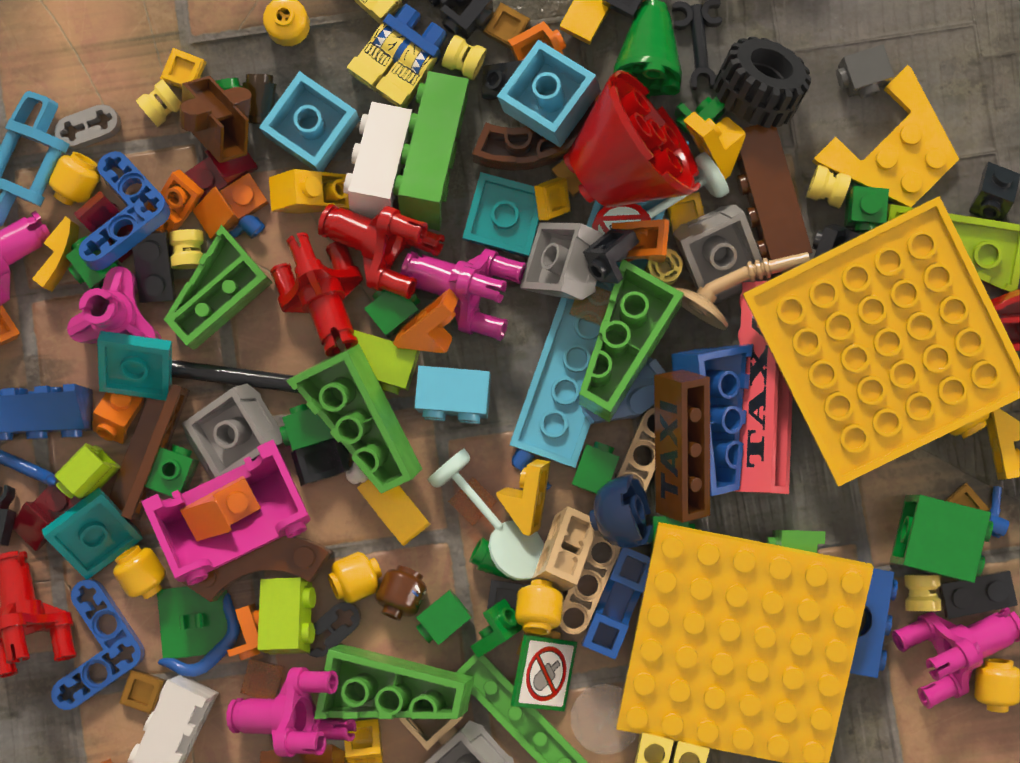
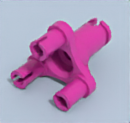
[0,211,51,306]
[400,248,527,341]
[67,266,161,344]
[892,607,1020,709]
[226,667,356,757]

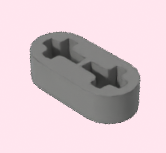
[54,104,121,150]

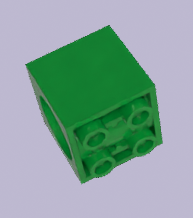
[889,495,993,583]

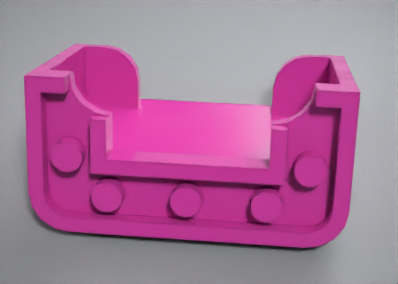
[141,439,311,585]

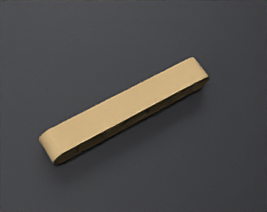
[560,408,655,635]

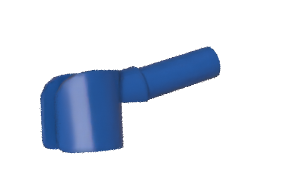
[229,215,265,239]
[512,449,552,491]
[989,486,1009,538]

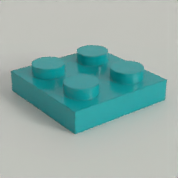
[462,172,539,258]
[97,331,172,401]
[42,487,143,580]

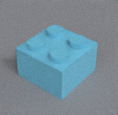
[497,40,601,147]
[259,71,360,172]
[415,365,491,424]

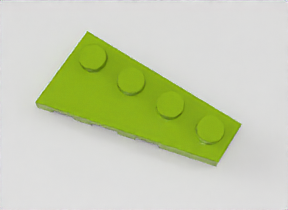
[887,204,1020,292]

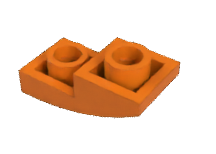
[146,169,205,237]

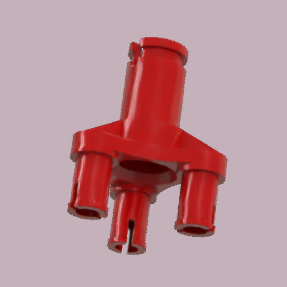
[318,204,445,299]
[270,232,363,357]
[0,551,77,678]

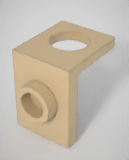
[399,715,464,751]

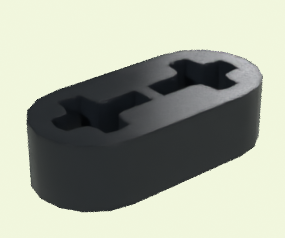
[307,602,361,658]

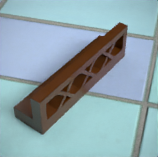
[109,384,190,520]

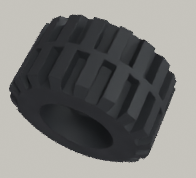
[714,37,811,128]

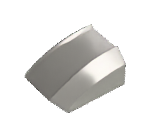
[673,204,765,304]
[520,222,603,300]
[182,384,283,479]
[424,720,514,763]

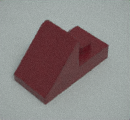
[184,150,258,203]
[74,191,133,263]
[13,486,84,551]

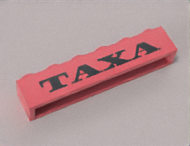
[734,280,793,494]

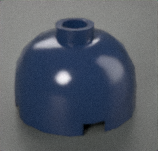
[589,474,653,548]

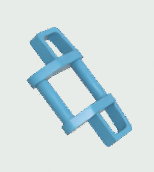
[0,91,70,227]

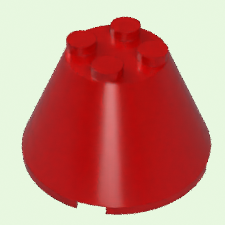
[563,70,701,207]

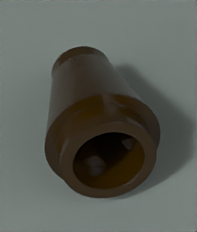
[242,74,277,124]

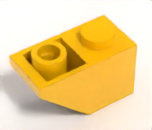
[269,169,349,214]

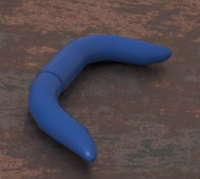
[0,450,59,487]
[158,593,240,677]

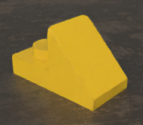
[683,112,746,180]
[986,408,1020,480]
[496,459,550,536]

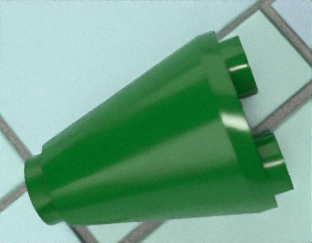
[613,0,682,100]

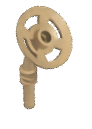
[674,252,810,330]

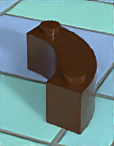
[472,95,599,171]
[182,536,333,602]

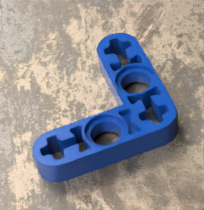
[79,151,170,270]
[51,579,145,710]

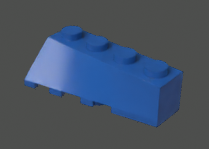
[671,344,753,496]
[0,384,93,441]

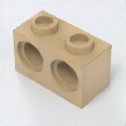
[532,506,596,592]

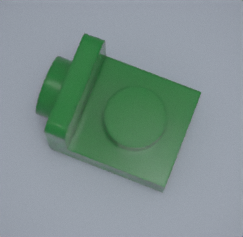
[674,96,728,135]
[470,599,523,658]

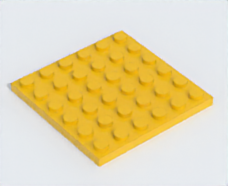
[742,196,1020,487]
[616,522,874,763]

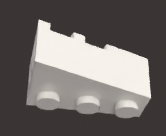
[343,102,412,218]
[127,675,219,763]

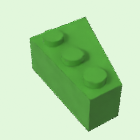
[164,225,273,350]

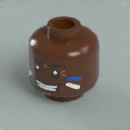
[375,565,427,621]

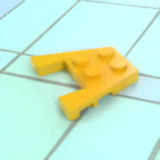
[812,65,959,207]

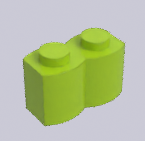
[55,443,120,499]

